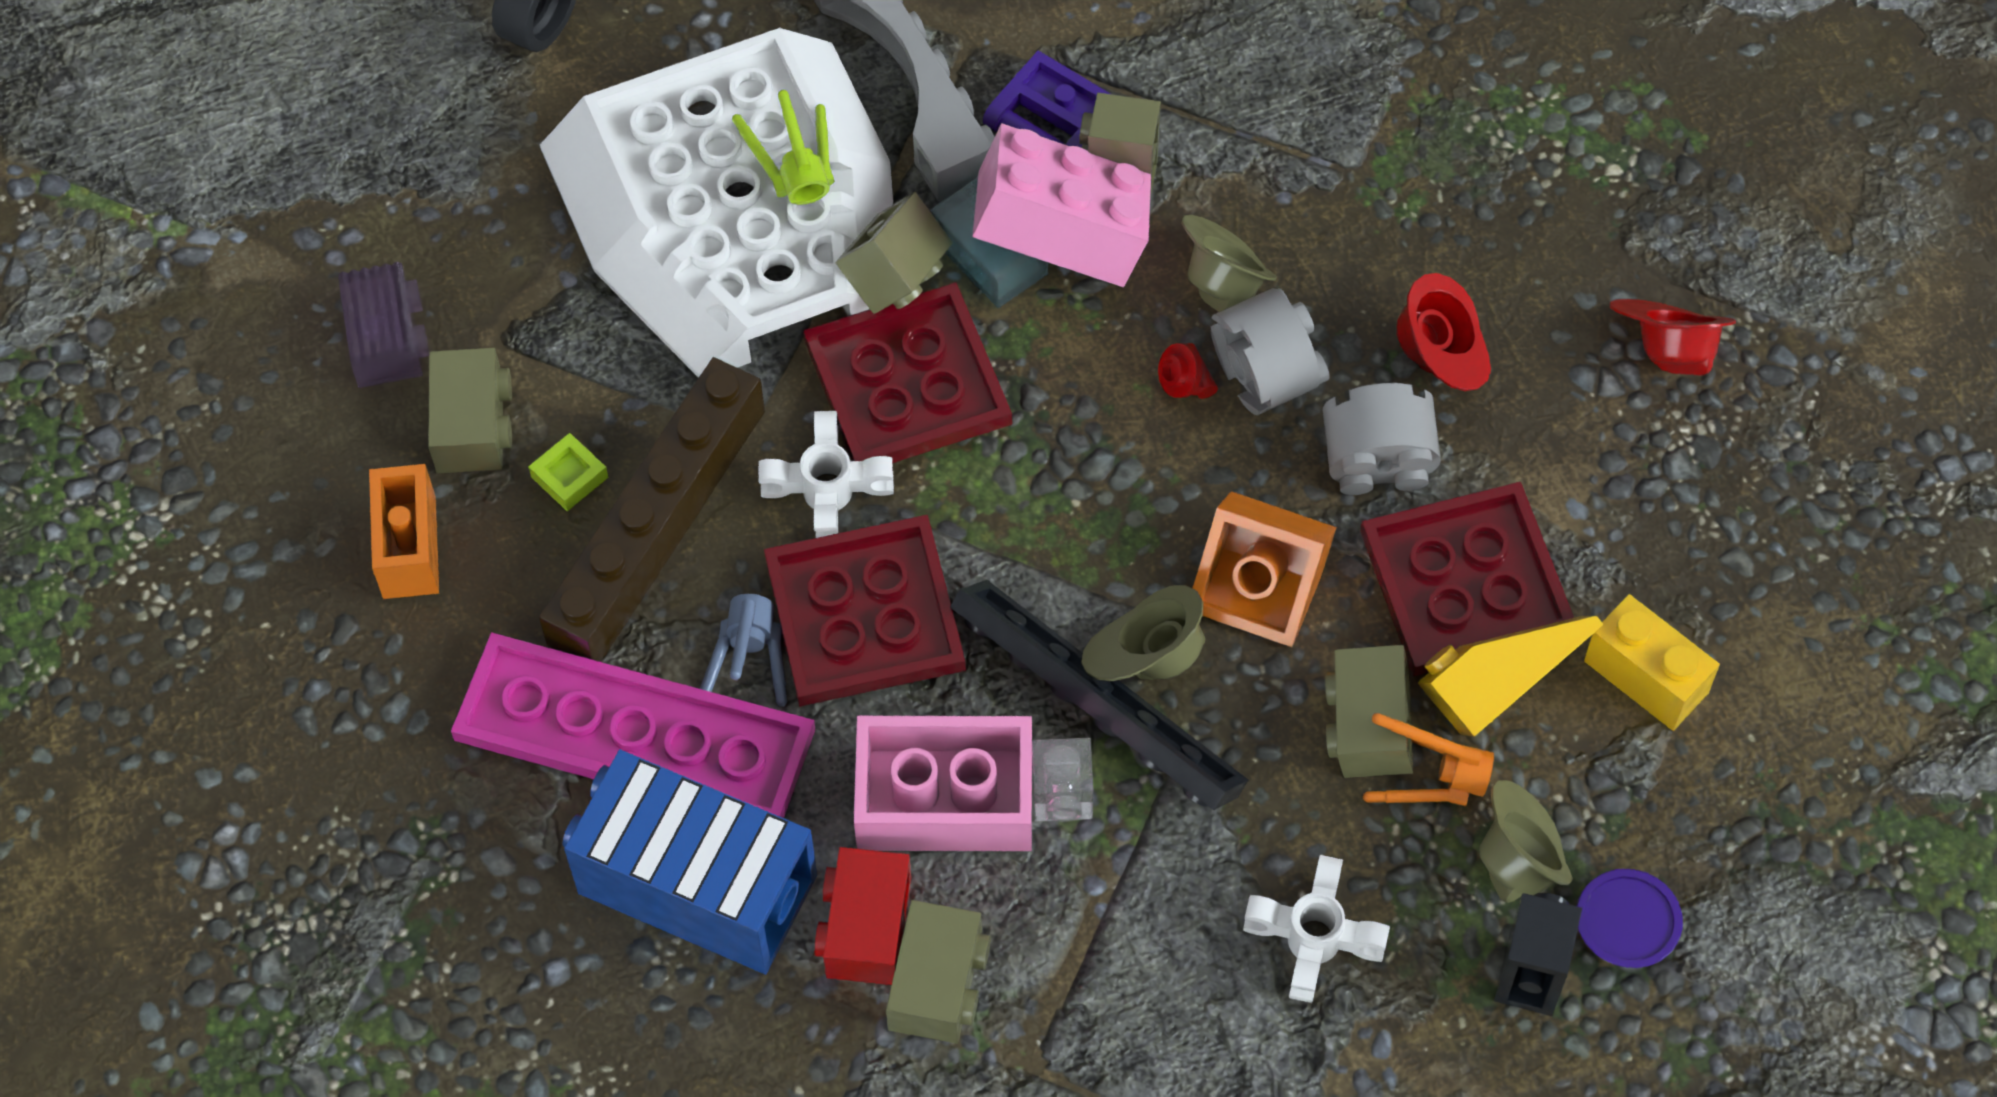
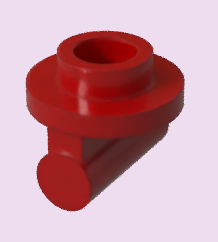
[1158,343,1218,399]

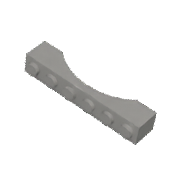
[814,0,995,202]

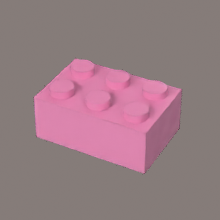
[972,123,1151,287]
[854,716,1032,851]

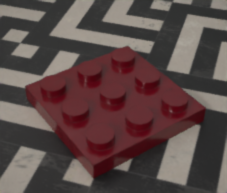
[803,282,1012,463]
[1360,481,1574,677]
[764,514,966,707]

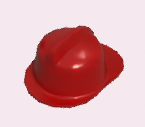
[1396,273,1491,391]
[1610,299,1736,376]

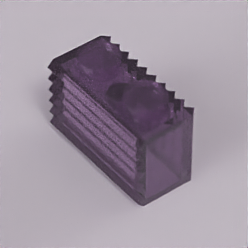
[338,262,430,388]

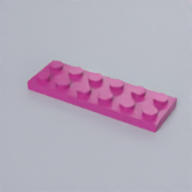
[451,632,816,818]

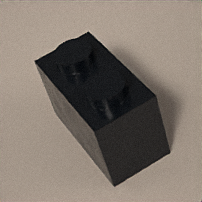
[1494,893,1582,1016]

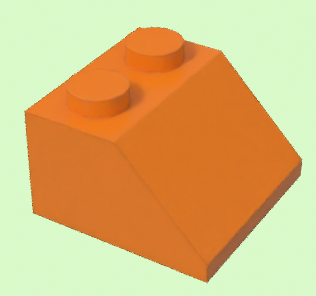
[1193,491,1337,647]

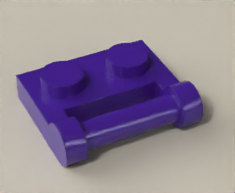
[983,50,1111,148]

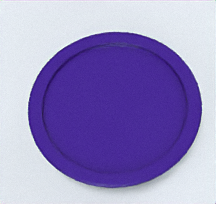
[1577,869,1683,968]

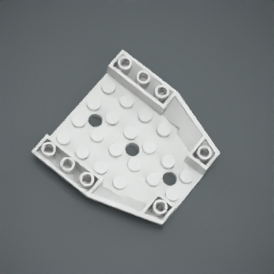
[540,28,893,378]

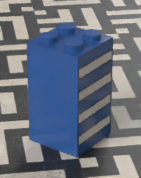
[562,749,817,975]

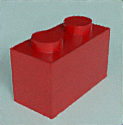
[814,847,912,985]

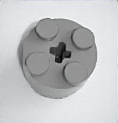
[1210,288,1329,415]
[1323,383,1441,495]

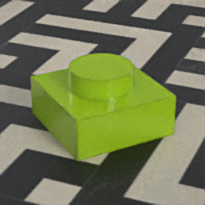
[528,433,609,511]

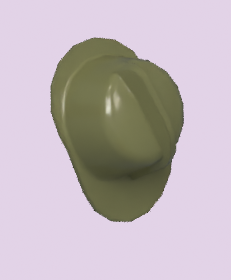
[1181,215,1277,312]
[1081,585,1205,681]
[1479,780,1573,903]

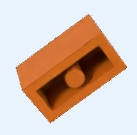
[369,464,439,599]

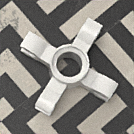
[759,411,894,538]
[1243,855,1390,1003]

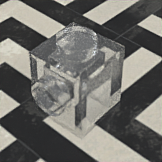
[1032,738,1093,822]

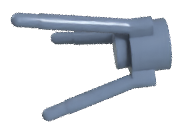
[699,594,787,707]

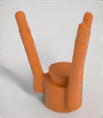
[1363,713,1494,806]

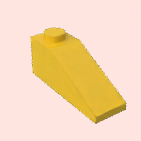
[1418,616,1604,737]

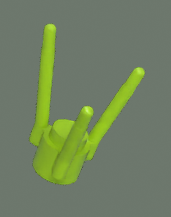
[732,90,835,205]

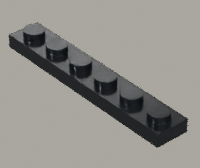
[950,580,1249,810]

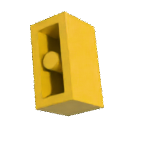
[1584,594,1720,731]

